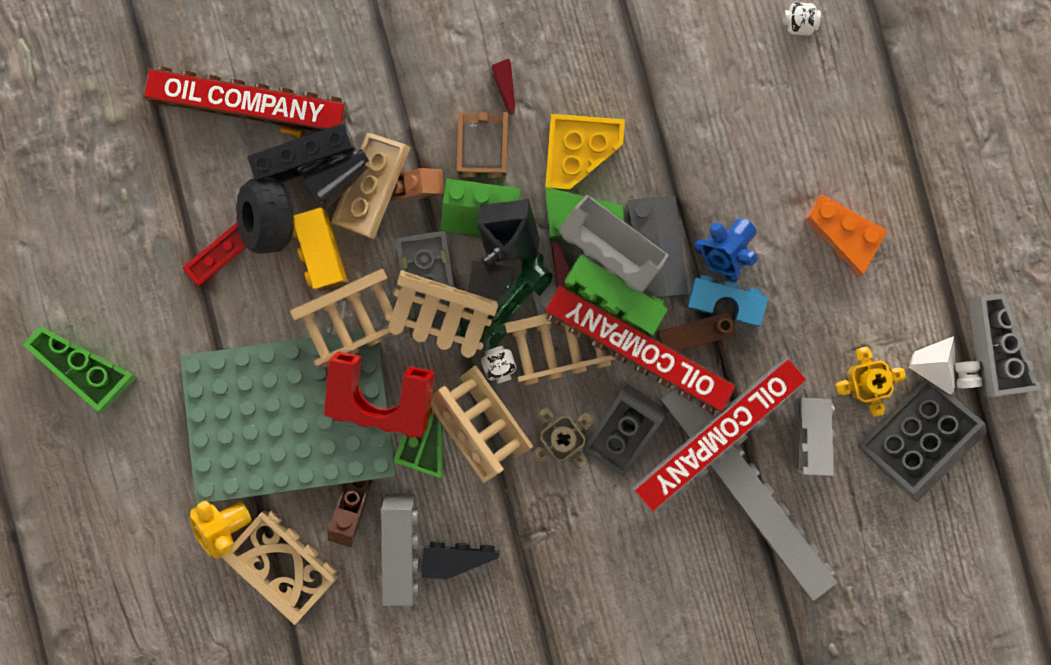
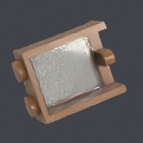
[457,111,508,179]

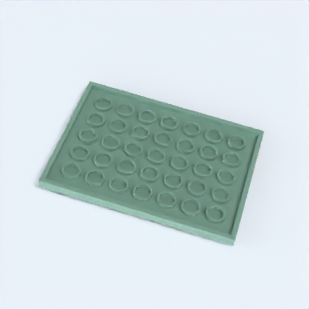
[180,328,396,504]

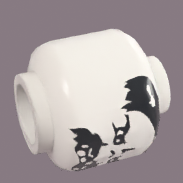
[783,2,821,36]
[481,346,517,384]

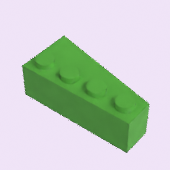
[23,326,138,414]

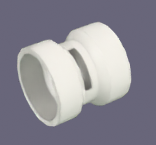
[954,361,982,388]

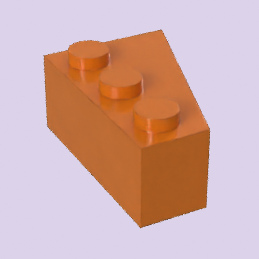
[804,195,887,277]

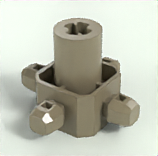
[532,407,594,469]

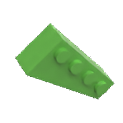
[563,254,668,337]

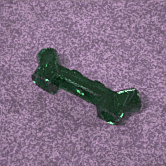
[461,252,553,349]

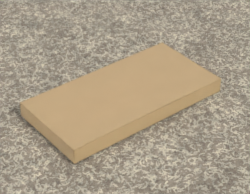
[331,132,411,240]

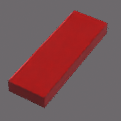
[182,222,246,287]

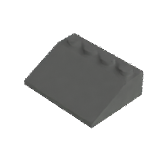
[858,378,987,503]

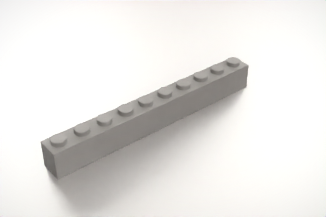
[659,388,837,601]

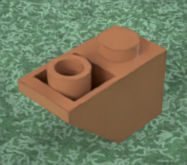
[390,168,444,201]

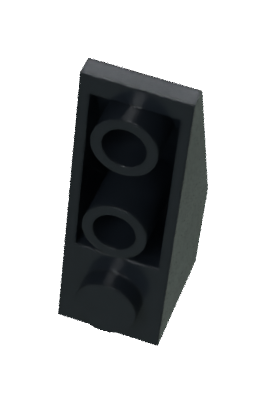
[422,541,500,579]

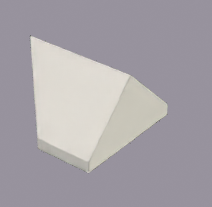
[909,336,957,395]

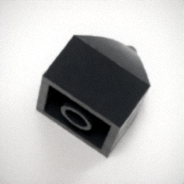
[477,199,540,267]

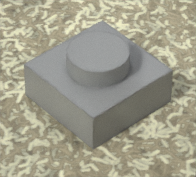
[532,286,557,315]

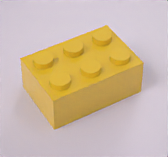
[293,208,348,292]

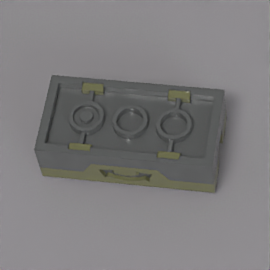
[395,231,461,339]

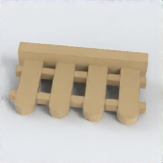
[385,270,498,358]

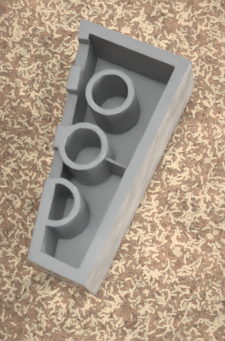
[968,293,1042,397]
[381,494,419,606]

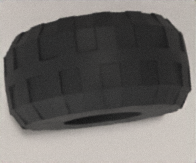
[236,178,294,254]

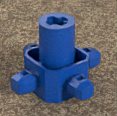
[694,218,757,282]

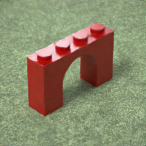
[324,351,435,438]

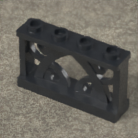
[248,124,355,183]

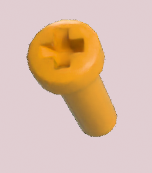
[280,126,303,139]

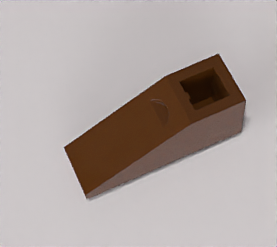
[327,480,372,547]

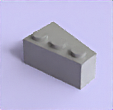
[794,398,835,476]

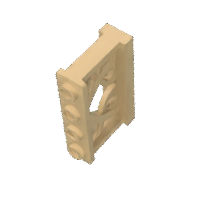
[221,510,338,625]

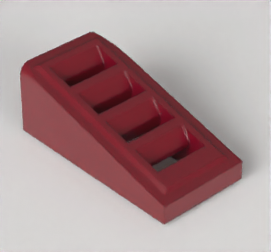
[491,59,515,115]
[552,243,571,288]

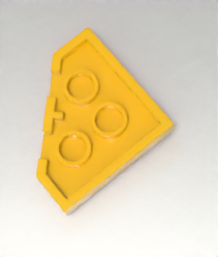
[545,114,625,191]

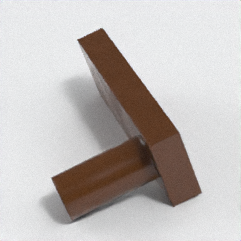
[658,312,736,352]

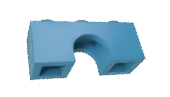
[686,275,768,327]

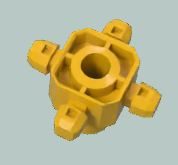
[835,347,906,417]
[189,501,252,559]

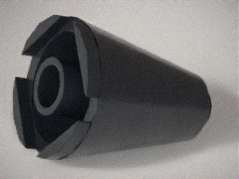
[297,147,370,210]

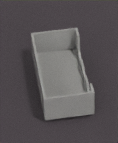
[559,195,668,293]

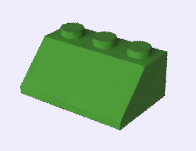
[441,178,521,237]

